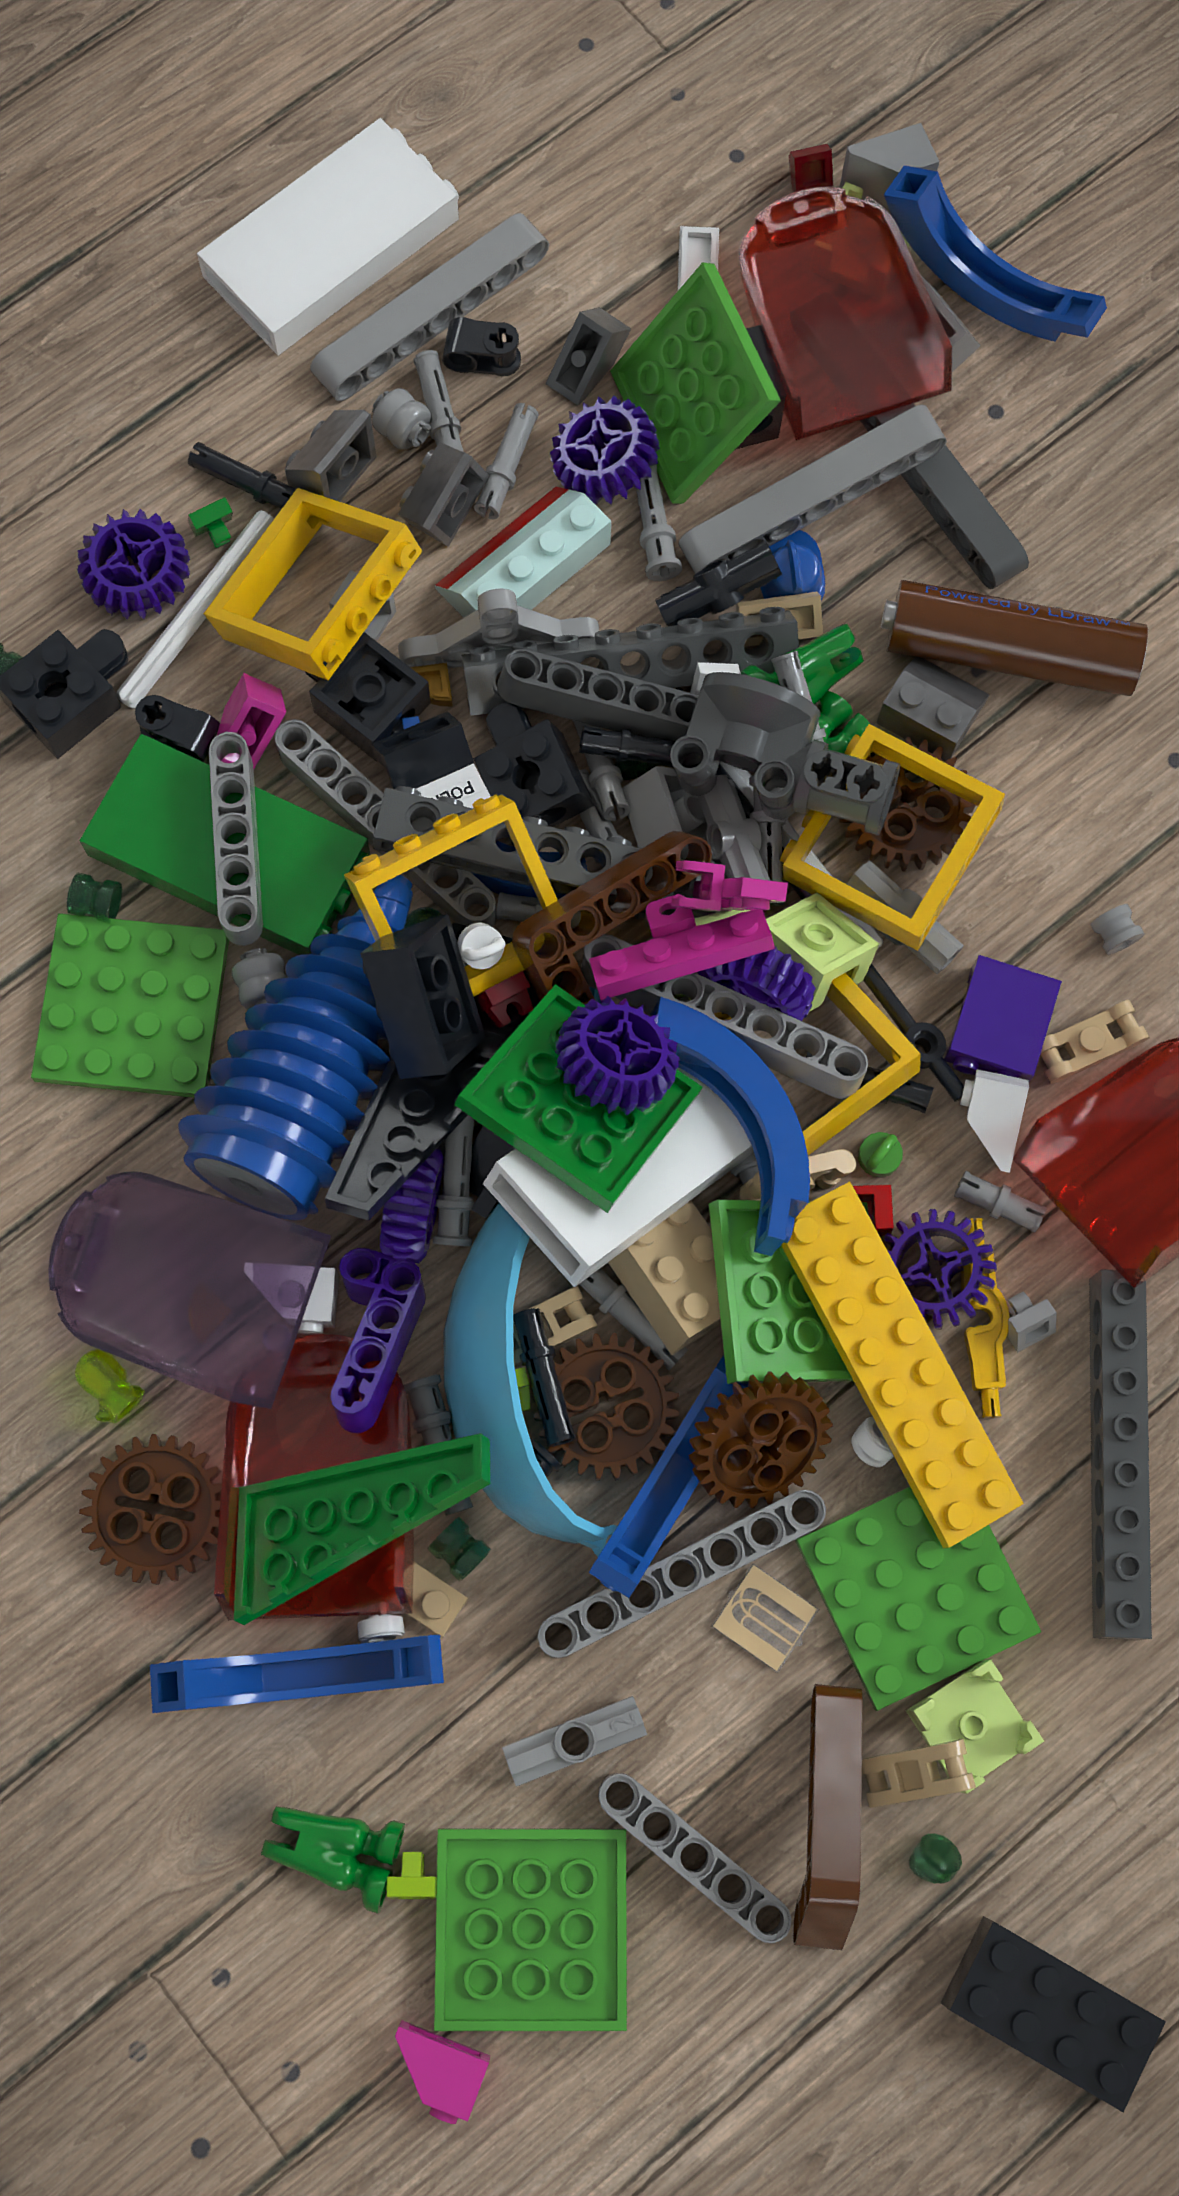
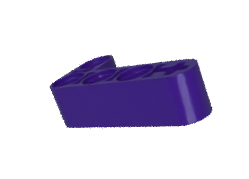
[330,1248,426,1433]

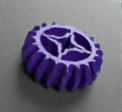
[550,395,660,505]
[77,509,190,620]
[697,946,816,1032]
[555,996,680,1116]
[380,1149,444,1264]
[884,1209,997,1330]

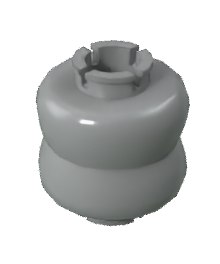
[372,388,431,450]
[232,948,287,1009]

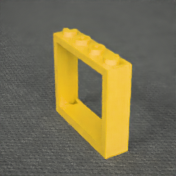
[203,488,422,680]
[780,724,1005,951]
[344,794,557,997]
[714,973,921,1156]

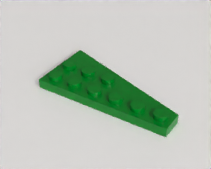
[234,1433,491,1625]

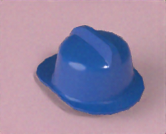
[760,530,825,600]

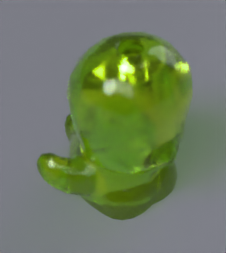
[75,1348,145,1424]

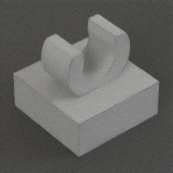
[1008,1291,1057,1353]

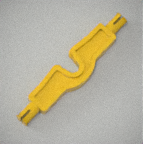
[959,1218,1010,1418]

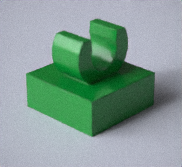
[188,497,233,549]

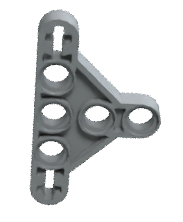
[398,588,600,668]

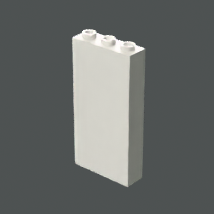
[197,118,459,356]
[483,1068,754,1287]

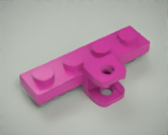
[672,860,788,911]
[589,894,775,1000]

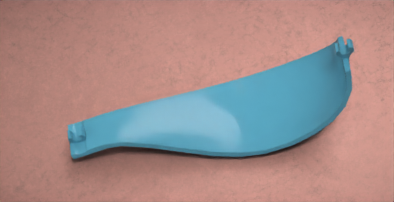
[443,987,617,1557]

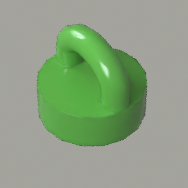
[858,1132,903,1178]

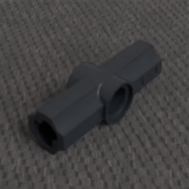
[655,541,782,626]

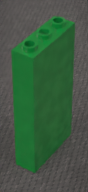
[79,734,370,955]

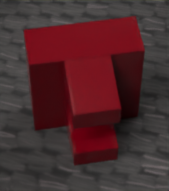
[788,144,834,196]
[474,971,533,1029]

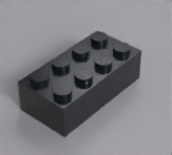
[941,1916,1166,2113]

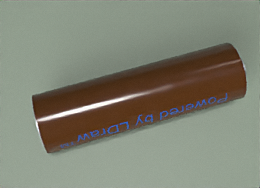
[881,580,1148,696]

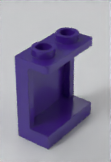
[944,955,1062,1082]

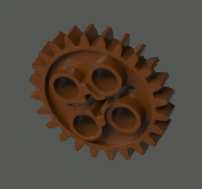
[839,737,976,872]
[534,1333,679,1481]
[688,1371,833,1509]
[79,1434,231,1585]

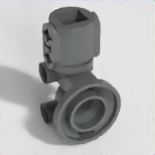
[670,672,900,835]

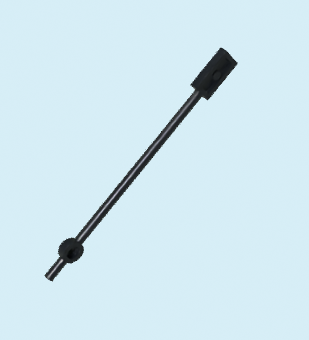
[644,687,964,1102]

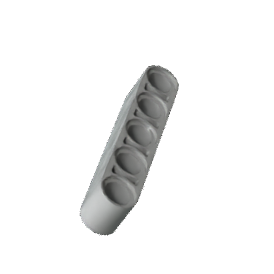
[209,732,263,946]
[598,1772,792,1943]

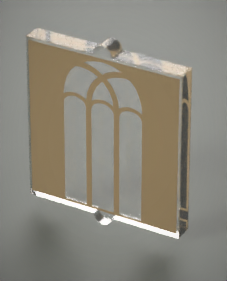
[711,1564,820,1673]

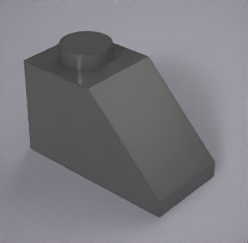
[546,307,631,405]

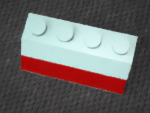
[435,486,611,618]

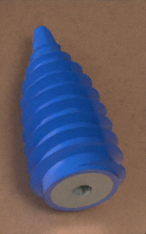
[178,875,413,1220]

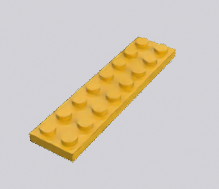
[781,1181,1024,1548]

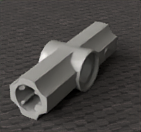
[697,775,770,881]
[846,861,964,974]
[502,1696,647,1787]

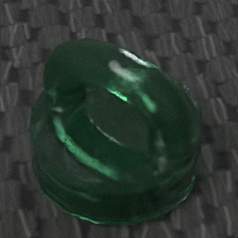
[909,1833,962,1884]

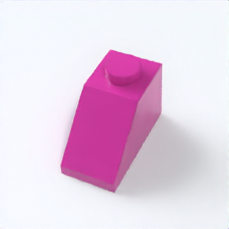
[217,673,286,769]
[395,2020,490,2124]

